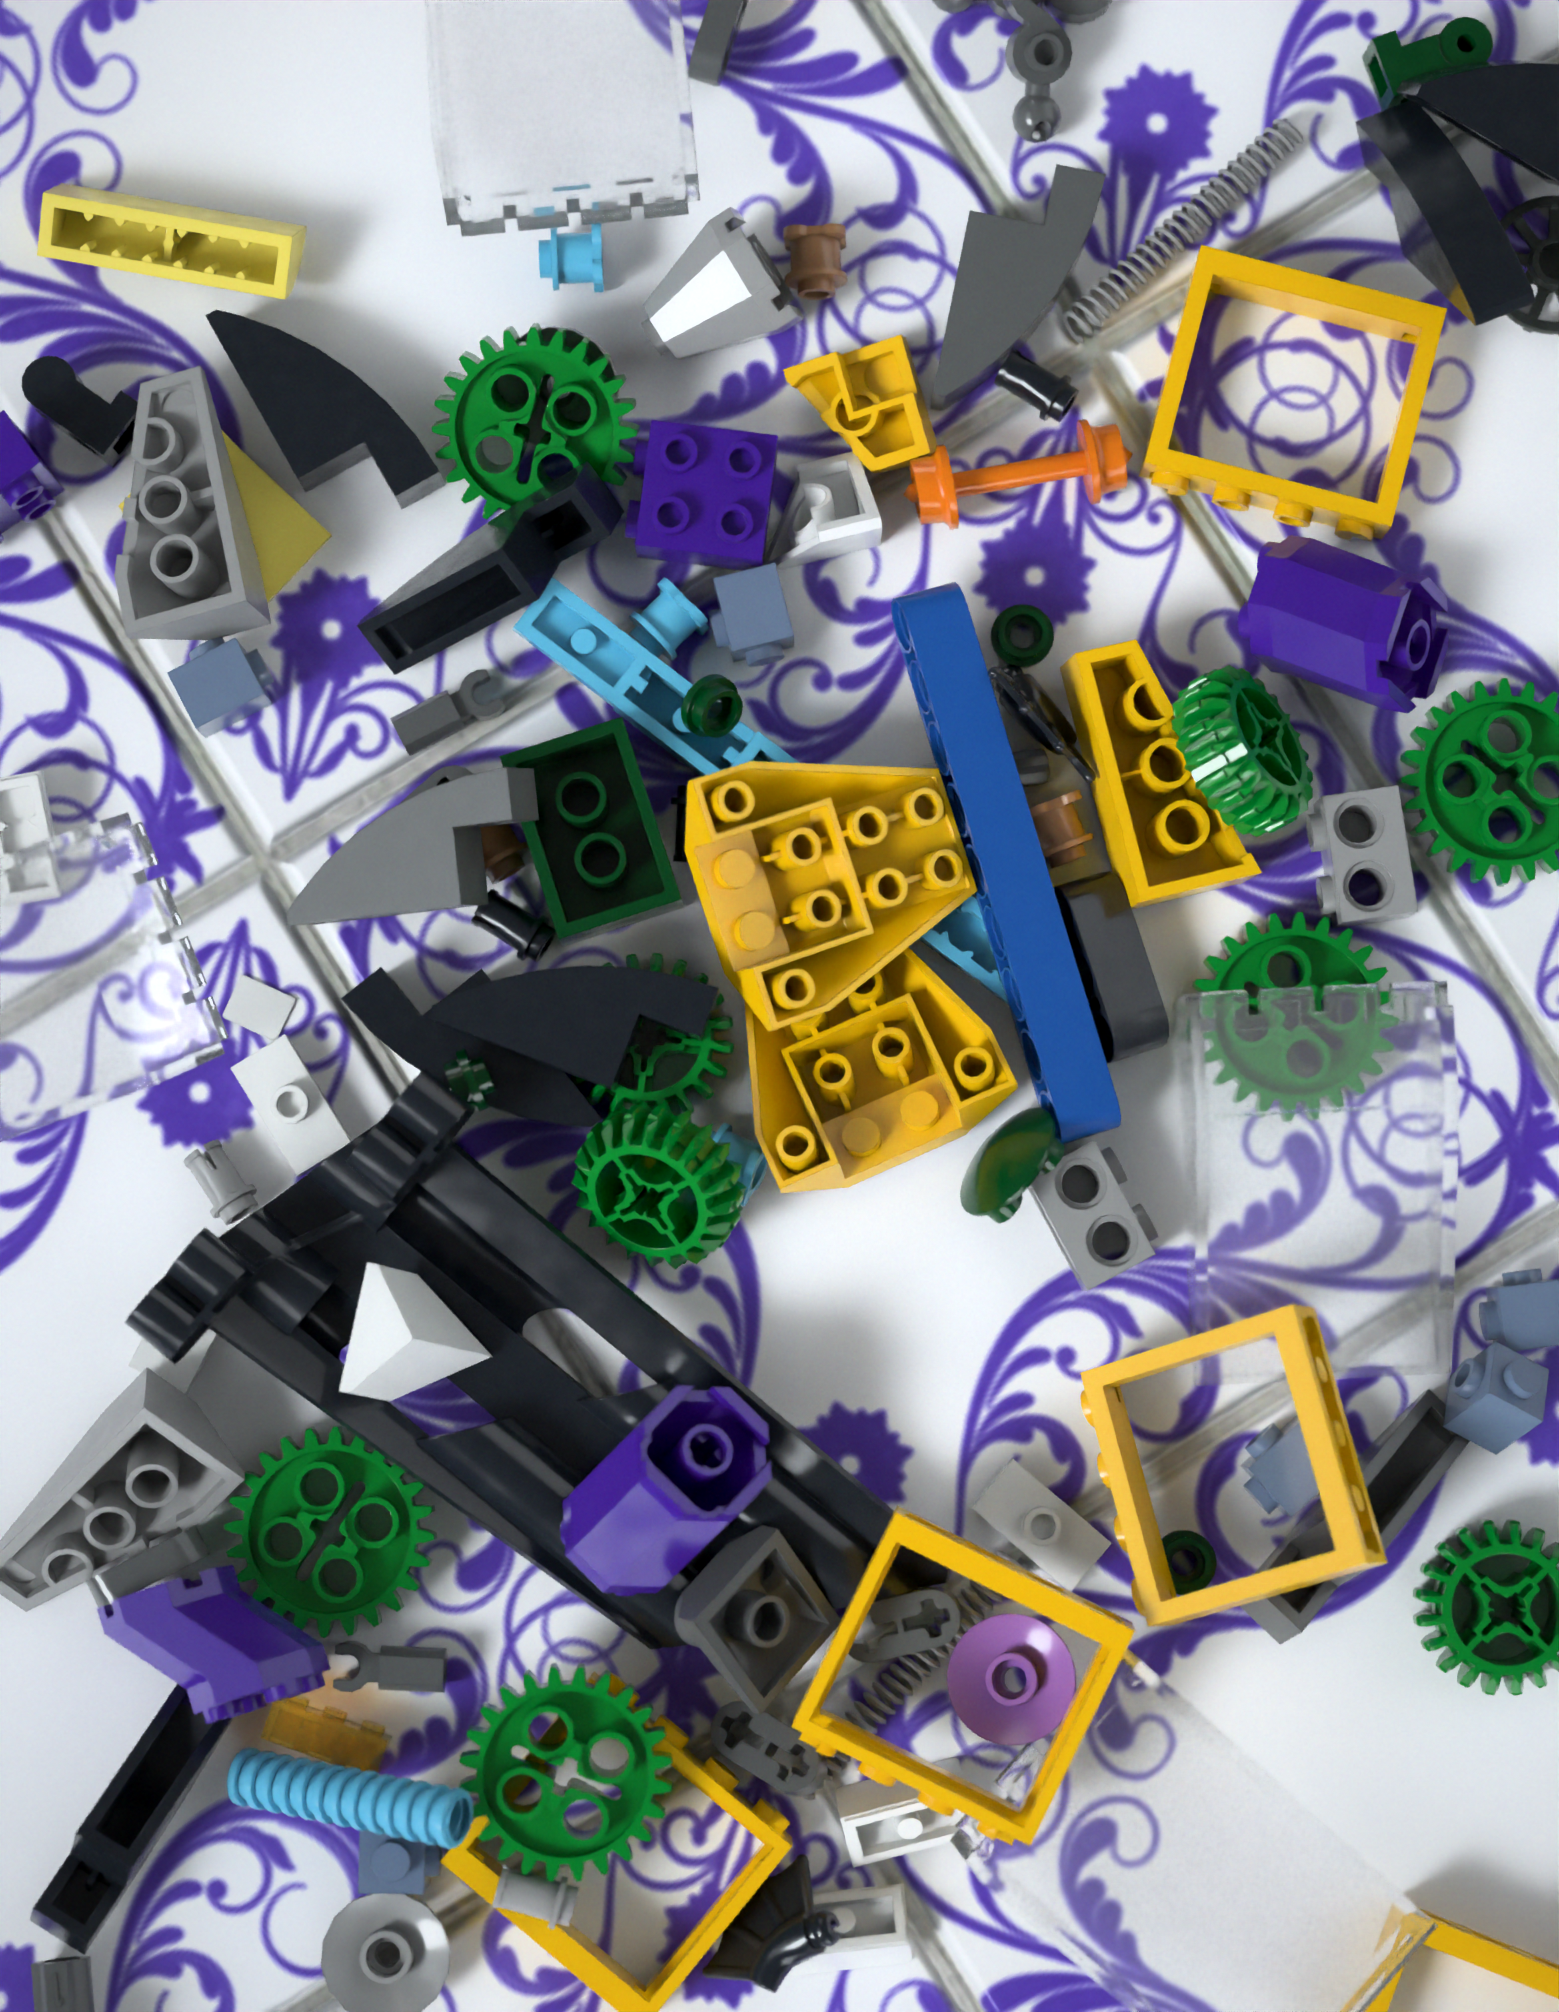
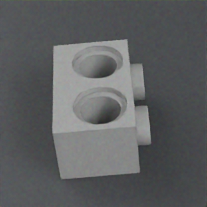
[1306,785,1418,929]
[1027,1140,1158,1291]

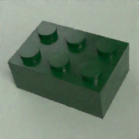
[499,717,684,947]

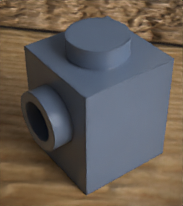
[708,563,794,667]
[167,637,275,738]
[1479,1268,1559,1351]
[1443,1341,1549,1455]
[1240,1415,1319,1517]
[358,1830,443,1895]

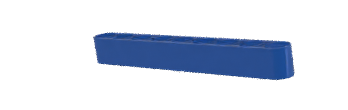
[891,582,1121,1144]

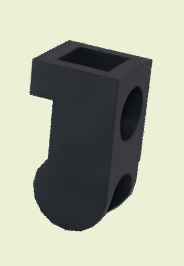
[22,356,138,468]

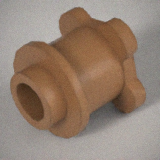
[783,223,848,300]
[1029,789,1094,869]
[481,824,530,884]

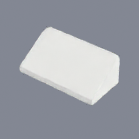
[834,1758,978,1868]
[787,1883,912,1976]

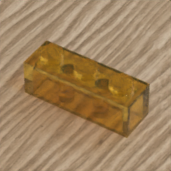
[260,1695,393,1774]

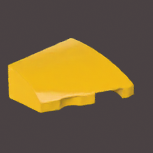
[783,334,937,474]

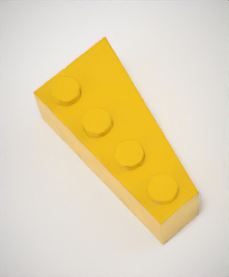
[1060,639,1262,910]

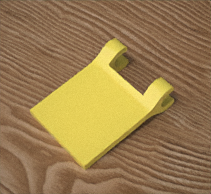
[118,430,332,604]

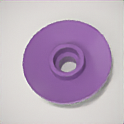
[947,1614,1077,1746]

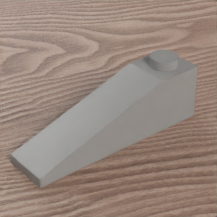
[114,366,271,640]
[0,1367,245,1612]

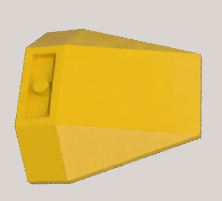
[685,761,978,1031]
[744,947,1018,1193]

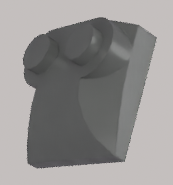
[674,1525,841,1715]

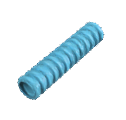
[227,1747,473,1849]

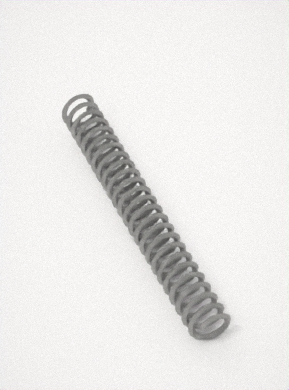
[1062,118,1303,343]
[791,1551,1029,1800]

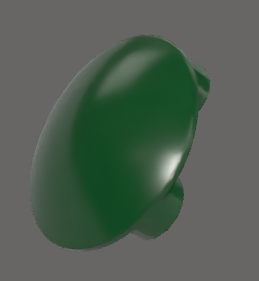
[960,1107,1065,1224]

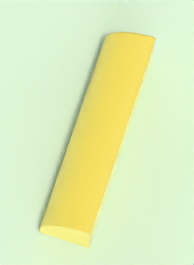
[37,183,307,300]

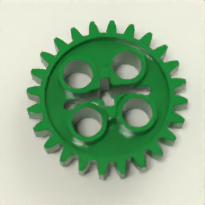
[432,323,640,520]
[1397,678,1559,887]
[1187,912,1398,1120]
[225,1425,437,1638]
[459,1663,673,1882]

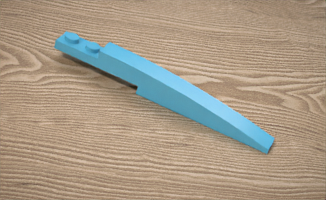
[512,577,1008,1005]

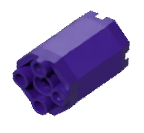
[1238,535,1449,714]
[560,1386,772,1596]
[97,1565,331,1724]

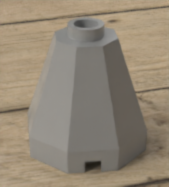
[641,207,804,360]

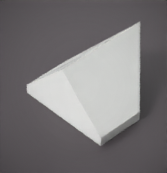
[763,451,882,571]
[339,1262,493,1401]

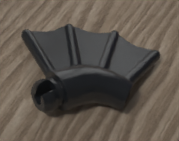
[988,665,1096,783]
[702,1854,841,1994]

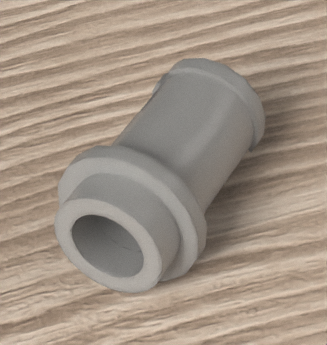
[183,1139,258,1225]
[492,1865,579,1930]

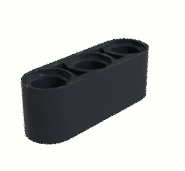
[1053,871,1169,1063]

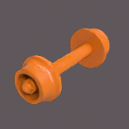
[903,419,1133,530]

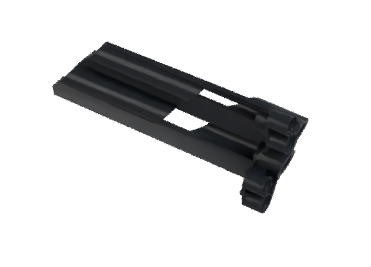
[124,1068,950,1649]

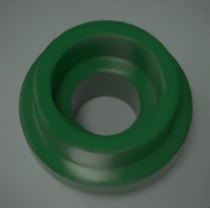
[990,604,1054,668]
[681,674,743,738]
[443,1048,496,1112]
[1161,1530,1217,1595]

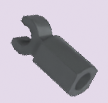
[390,669,506,756]
[333,1641,448,1693]

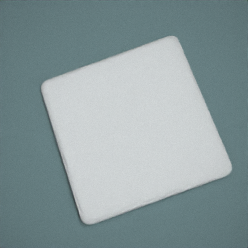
[222,975,295,1041]

